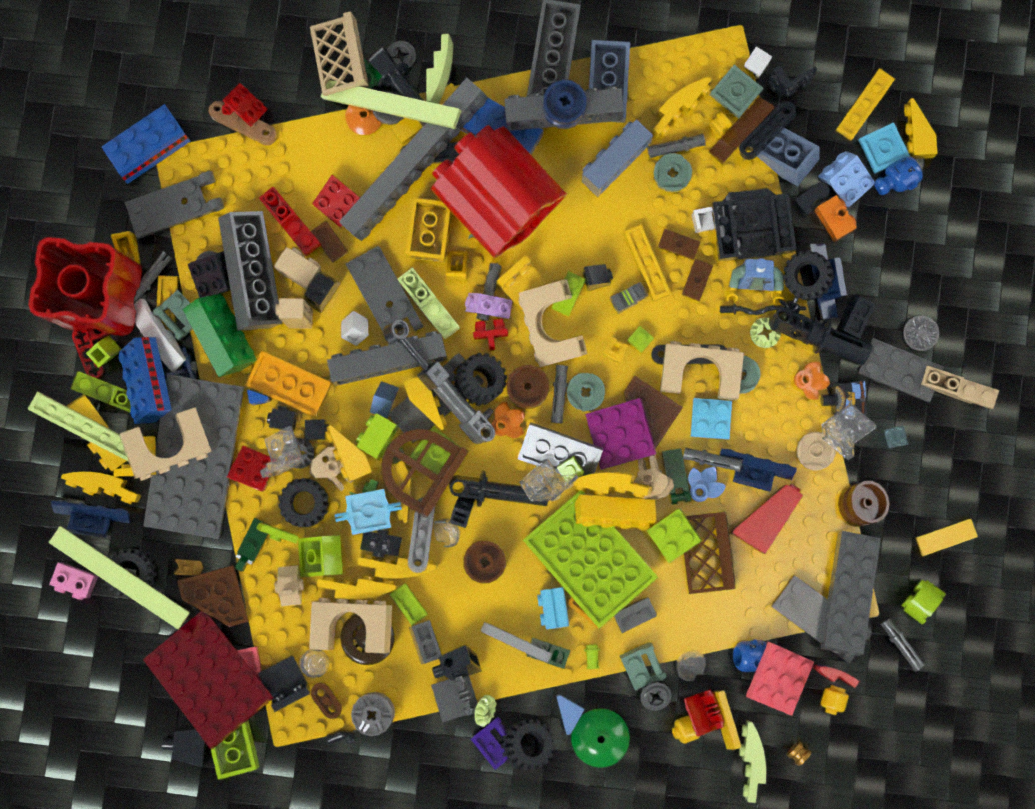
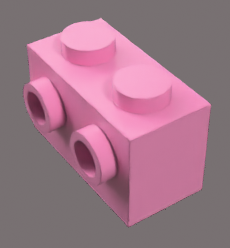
[49,563,98,600]

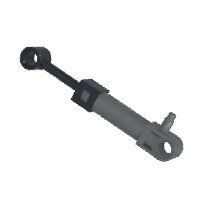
[383,320,495,444]

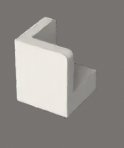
[744,47,772,80]
[692,207,715,233]
[341,311,368,346]

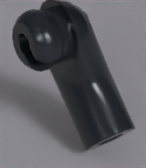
[326,730,356,744]

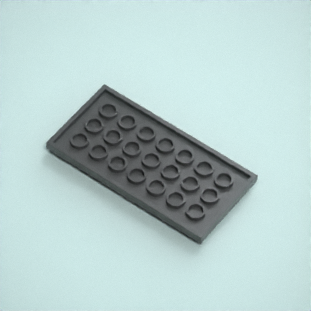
[144,374,244,539]

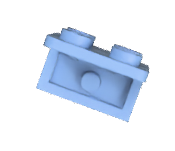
[818,151,874,207]

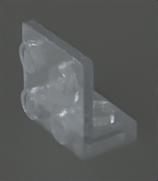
[822,404,876,460]
[260,426,304,478]
[519,459,578,502]

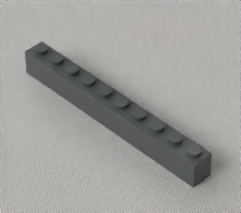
[339,78,488,241]

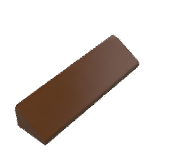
[709,97,775,165]

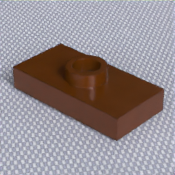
[311,221,348,263]
[658,229,700,260]
[682,259,713,301]

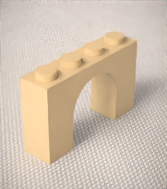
[519,279,588,367]
[660,341,744,400]
[119,408,211,481]
[309,598,392,653]

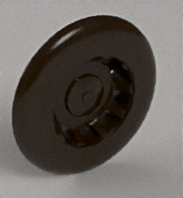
[340,614,395,665]

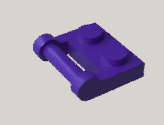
[471,717,522,770]

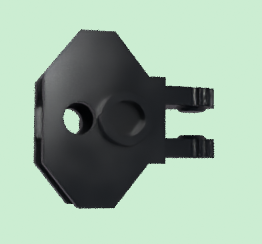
[360,530,402,558]

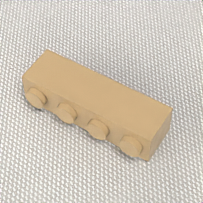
[276,298,313,329]

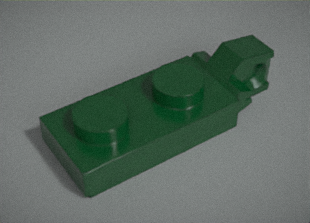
[235,518,271,572]

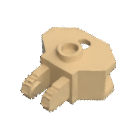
[309,447,354,491]
[632,455,674,500]
[275,565,304,606]

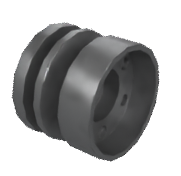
[351,692,395,736]

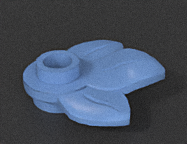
[688,467,726,502]

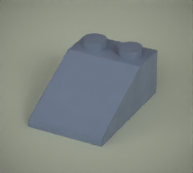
[751,128,820,186]

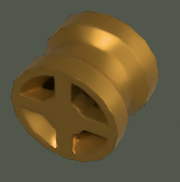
[787,741,811,766]

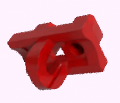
[473,319,508,351]

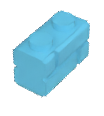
[537,587,569,629]

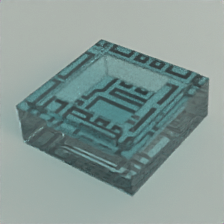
[884,426,908,448]

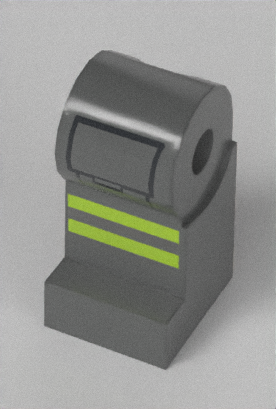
[610,282,649,314]

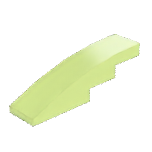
[426,34,453,104]

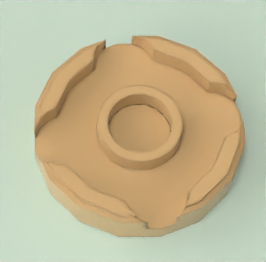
[796,432,836,470]

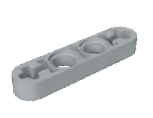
[480,622,552,663]

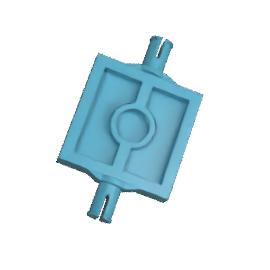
[335,489,402,535]

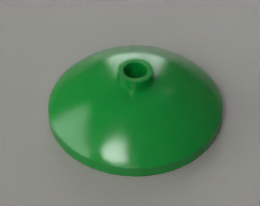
[571,708,630,768]

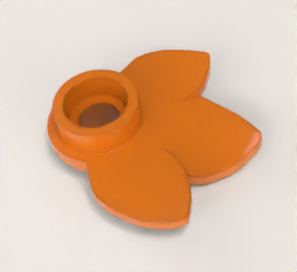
[794,362,830,400]
[491,402,525,438]

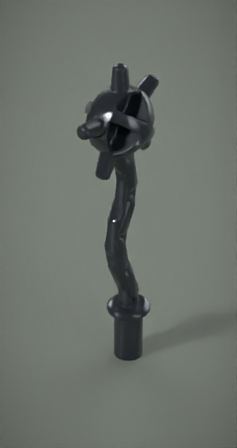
[720,296,806,315]

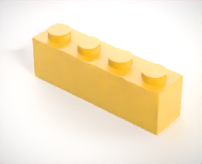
[67,394,127,471]
[575,494,656,530]

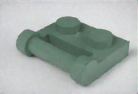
[152,290,193,341]
[619,642,666,690]

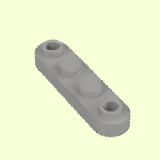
[408,497,435,573]

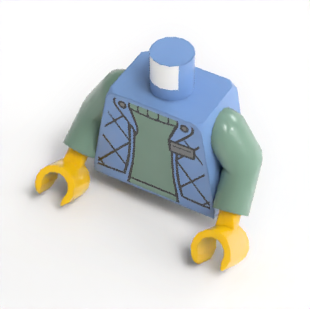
[725,258,785,304]

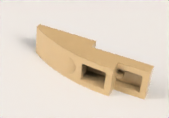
[921,366,999,409]

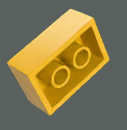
[406,198,452,263]

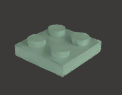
[710,65,763,119]

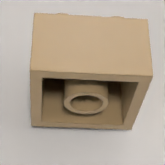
[274,247,322,290]

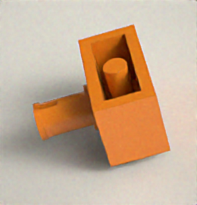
[814,195,857,242]

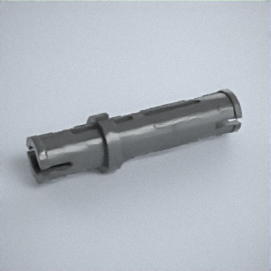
[647,134,706,158]
[134,251,172,302]
[476,263,502,322]
[551,365,568,424]
[683,447,743,472]
[880,617,925,671]

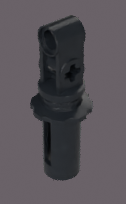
[769,307,872,365]

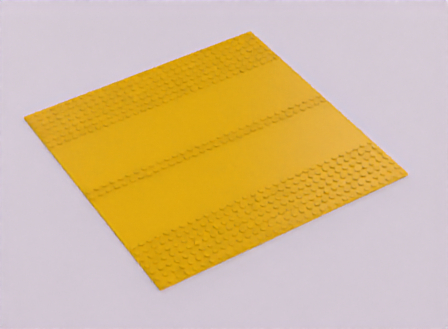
[157,25,879,747]

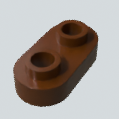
[311,683,342,719]

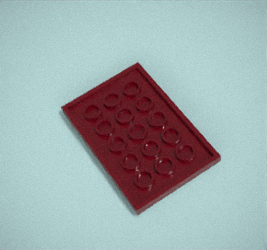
[143,611,274,750]

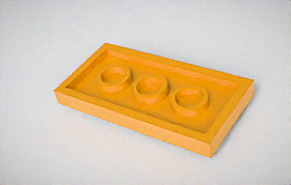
[245,351,332,418]

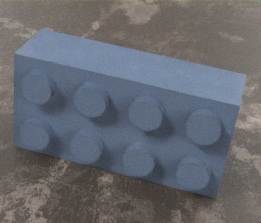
[589,40,630,123]
[582,119,653,197]

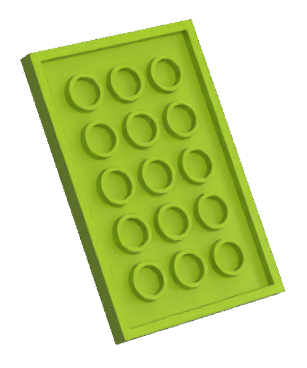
[523,490,658,629]

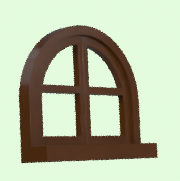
[381,429,469,518]

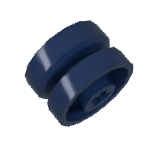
[543,80,587,129]

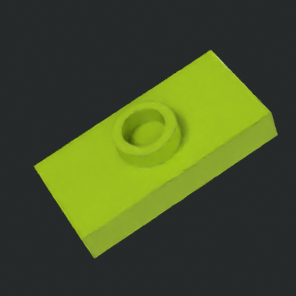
[256,522,299,543]
[390,583,428,626]

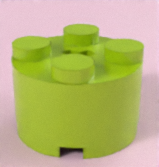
[901,579,946,625]

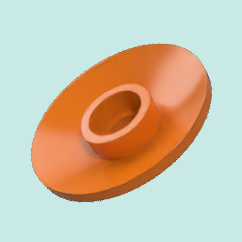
[345,105,382,135]

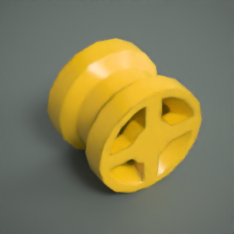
[708,112,732,136]

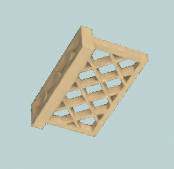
[310,12,369,96]

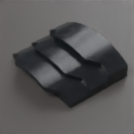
[712,188,796,261]

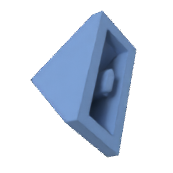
[370,381,399,419]
[556,694,584,735]

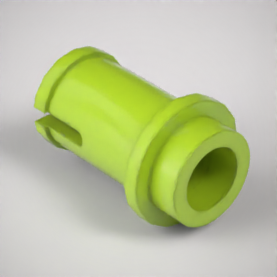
[584,644,600,669]

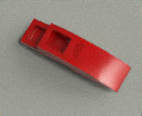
[259,186,321,257]

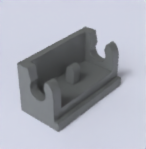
[614,597,657,633]
[409,620,442,664]

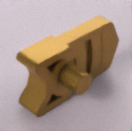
[174,559,203,575]

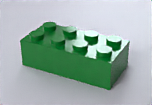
[182,293,257,377]

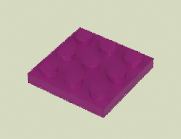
[585,398,657,470]

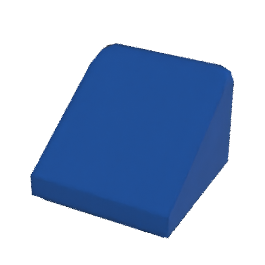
[247,389,271,405]

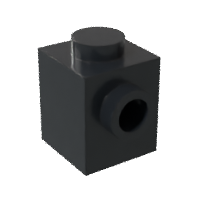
[267,406,298,432]
[305,419,330,441]

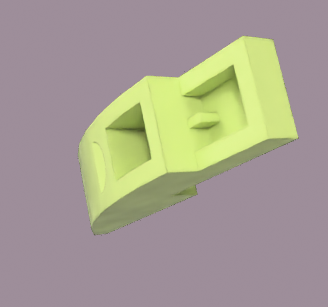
[398,267,460,340]
[739,720,766,803]

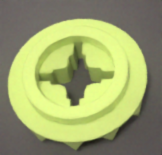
[750,317,781,348]
[475,695,496,727]

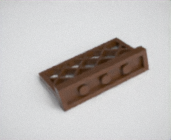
[684,511,736,594]

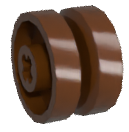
[507,365,549,409]
[838,481,889,527]
[463,541,506,583]

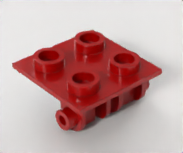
[222,83,268,127]
[312,174,361,228]
[227,446,278,492]
[684,690,725,737]

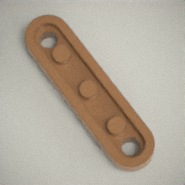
[209,101,277,145]

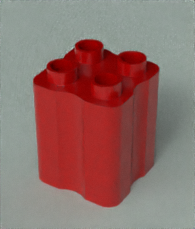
[431,125,567,258]
[29,237,142,336]

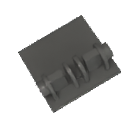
[431,676,477,722]

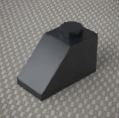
[583,264,613,291]

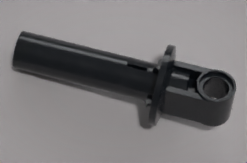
[367,46,426,127]
[449,470,549,507]

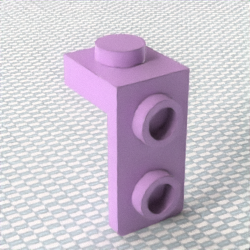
[465,293,512,319]

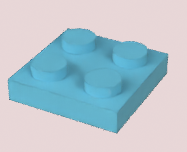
[858,123,910,174]
[690,398,732,440]

